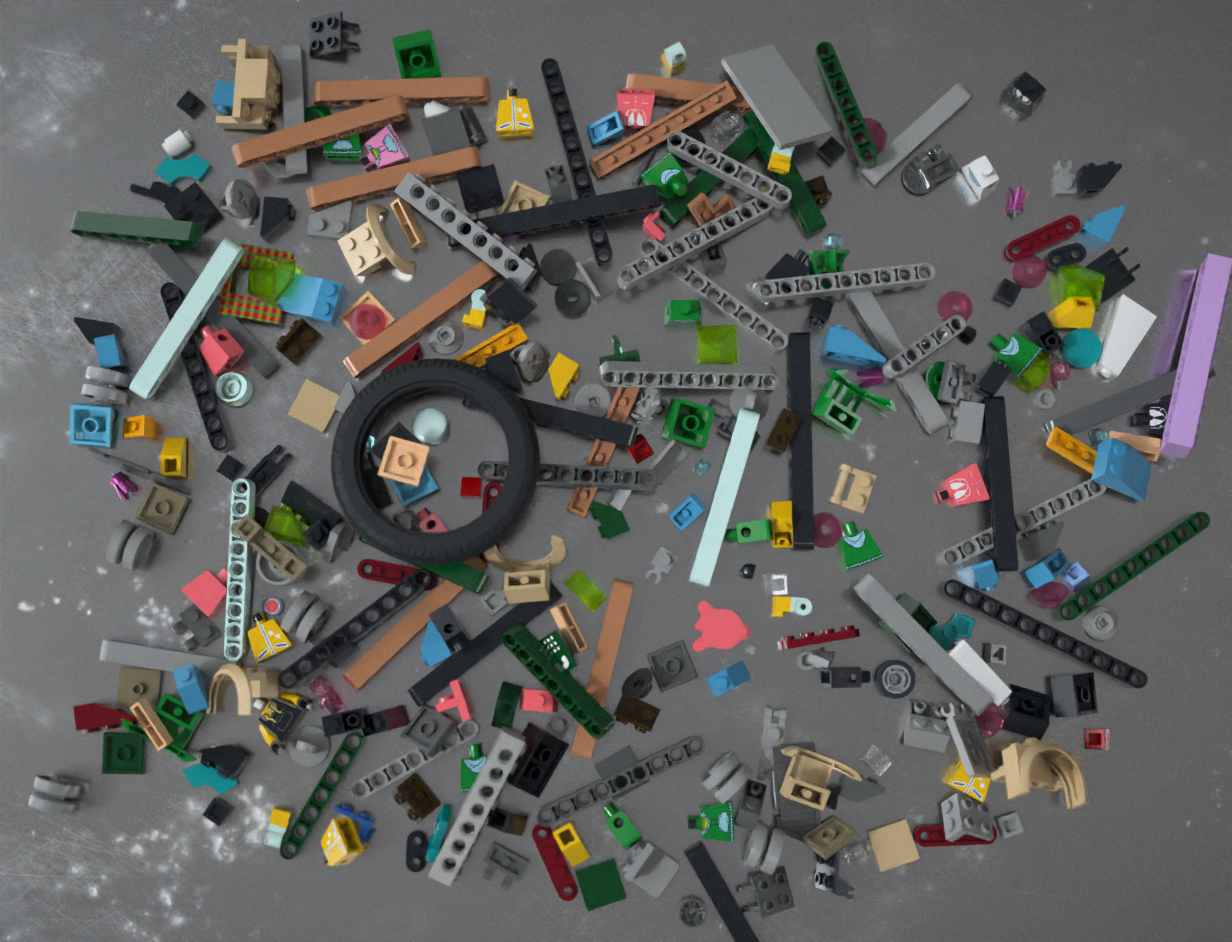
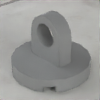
[219,179,258,220]
[510,341,550,381]
[630,387,669,421]
[729,389,769,420]
[288,725,330,767]

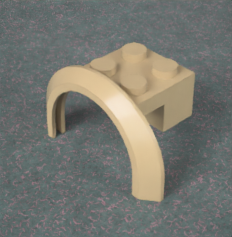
[338,204,416,277]
[483,535,566,604]
[206,664,278,715]
[779,746,862,811]

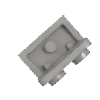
[941,793,994,842]
[623,841,679,898]

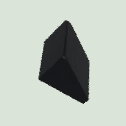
[826,783,839,810]

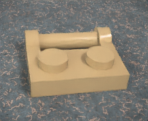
[829,464,876,514]

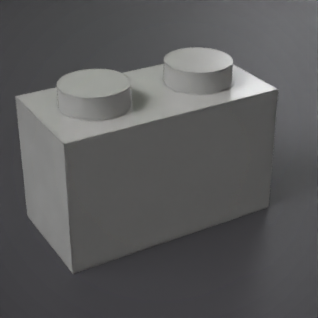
[950,401,985,446]

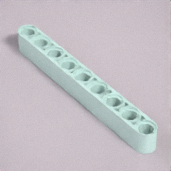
[129,238,245,400]
[689,408,760,587]
[224,479,256,661]

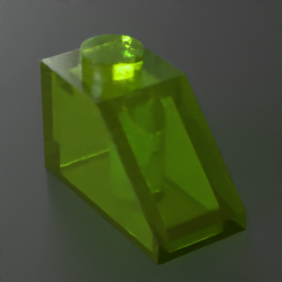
[1019,351,1059,392]
[564,569,607,613]

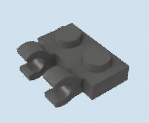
[913,143,960,188]
[937,360,976,404]
[170,603,221,651]
[482,842,530,891]

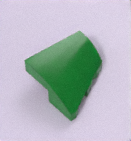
[809,250,850,289]

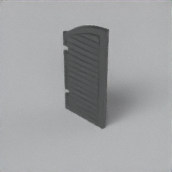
[89,447,190,496]
[770,743,821,841]

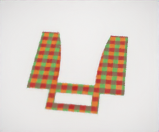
[209,243,294,325]

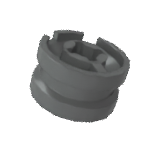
[678,897,707,928]

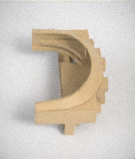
[215,39,282,130]
[991,738,1089,810]

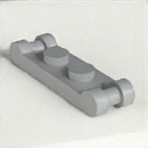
[758,706,787,780]

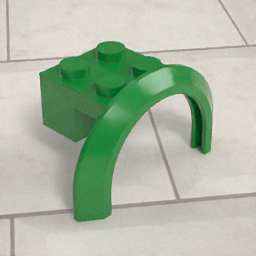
[811,368,897,436]
[121,693,204,762]

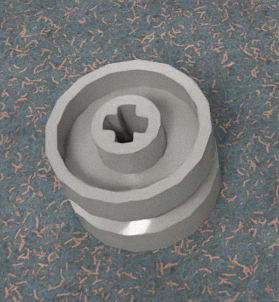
[81,366,132,405]
[106,519,153,571]
[256,541,305,586]
[280,590,330,643]
[701,751,753,804]
[28,775,82,815]
[743,822,785,875]

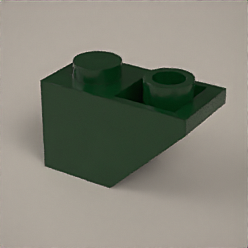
[589,501,630,541]

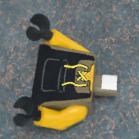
[253,693,313,756]

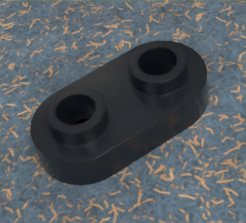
[1046,243,1086,270]
[406,830,428,872]

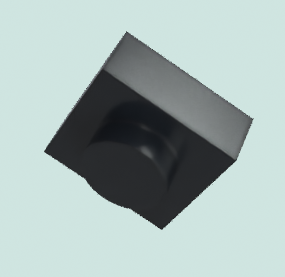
[176,90,205,119]
[817,136,846,165]
[994,278,1022,306]
[216,454,245,482]
[304,520,330,550]
[202,797,232,826]

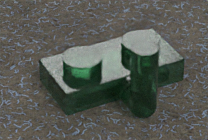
[599,335,641,376]

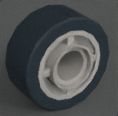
[875,660,916,699]

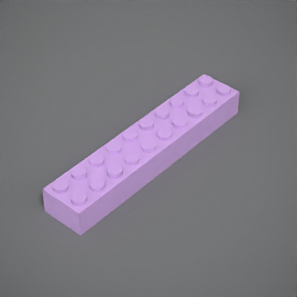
[1159,253,1232,459]

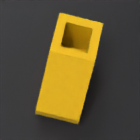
[1047,296,1095,329]
[548,353,581,401]
[160,437,186,478]
[771,501,793,548]
[552,821,591,867]

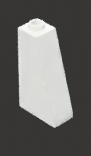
[1096,294,1157,379]
[946,639,1012,706]

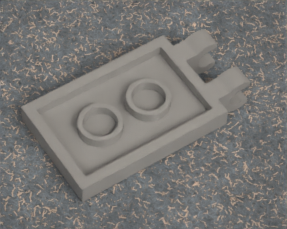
[941,703,996,778]

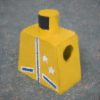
[496,89,534,137]
[247,611,295,663]
[945,760,991,803]
[321,817,365,866]

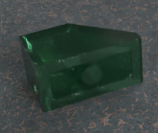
[491,681,522,730]

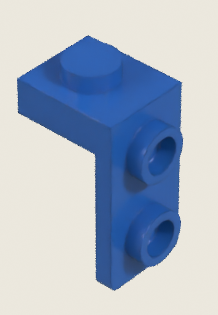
[333,803,374,845]

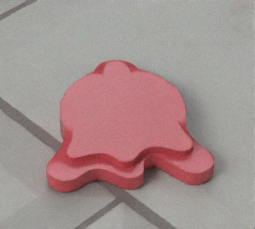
[692,601,750,652]

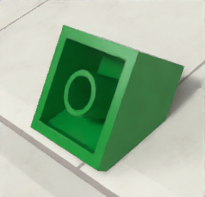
[392,29,441,79]
[661,398,715,448]

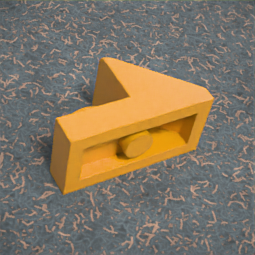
[123,415,156,439]

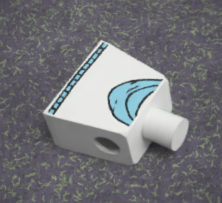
[960,155,1000,201]

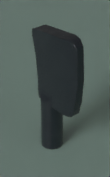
[130,181,180,205]

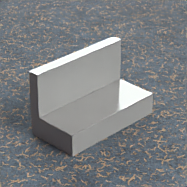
[576,257,614,301]
[648,439,687,485]

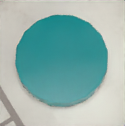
[1061,328,1102,369]

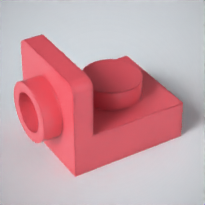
[643,211,666,244]

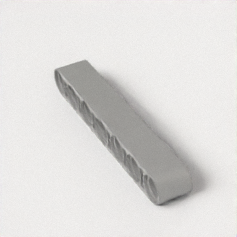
[281,43,308,174]
[861,81,974,186]
[667,131,792,209]
[99,639,242,682]
[351,719,480,799]

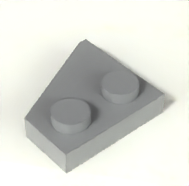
[307,201,353,239]

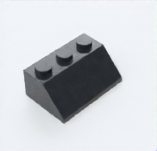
[280,480,347,532]
[499,722,569,798]

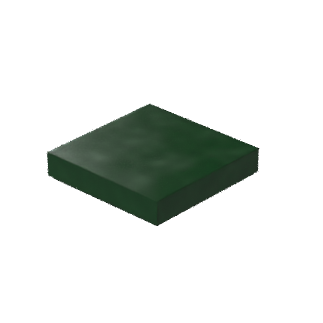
[102,732,146,774]
[575,858,627,911]

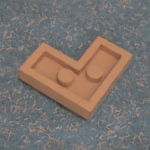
[687,192,737,234]

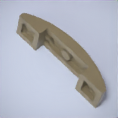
[232,514,307,582]

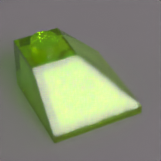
[247,254,296,302]
[1057,265,1105,311]
[696,325,738,364]
[264,505,309,549]

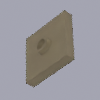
[134,481,190,535]
[116,667,162,711]
[802,815,858,859]

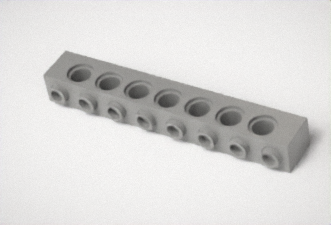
[394,172,537,290]
[428,726,527,887]

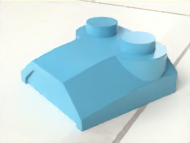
[70,402,115,447]
[389,464,439,507]

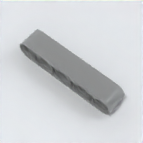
[882,315,966,379]

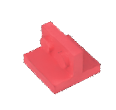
[435,679,474,722]

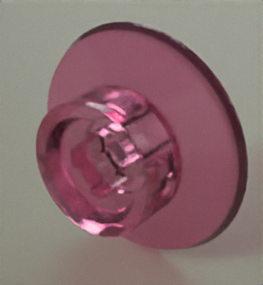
[1011,254,1046,289]
[937,291,973,326]
[349,304,385,340]
[1049,353,1070,389]
[814,512,843,548]
[1031,582,1069,608]
[974,703,1003,739]

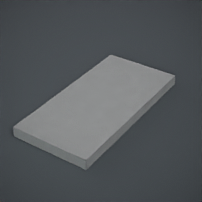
[721,44,832,150]

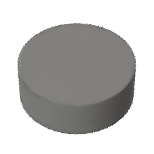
[1034,389,1056,410]
[797,650,815,671]

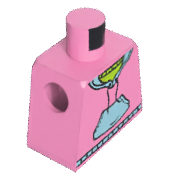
[360,124,410,170]

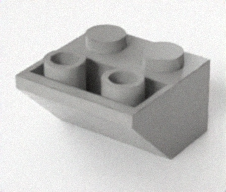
[904,699,950,753]

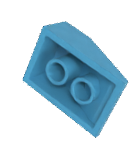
[277,272,345,326]
[821,325,886,368]
[1091,437,1152,502]

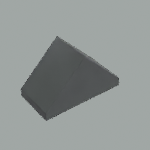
[702,242,727,272]

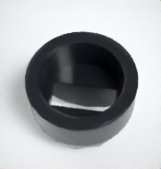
[959,326,977,344]
[741,563,756,581]

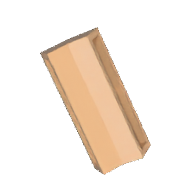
[390,198,429,249]
[1107,431,1161,462]
[550,602,588,656]
[130,697,174,751]

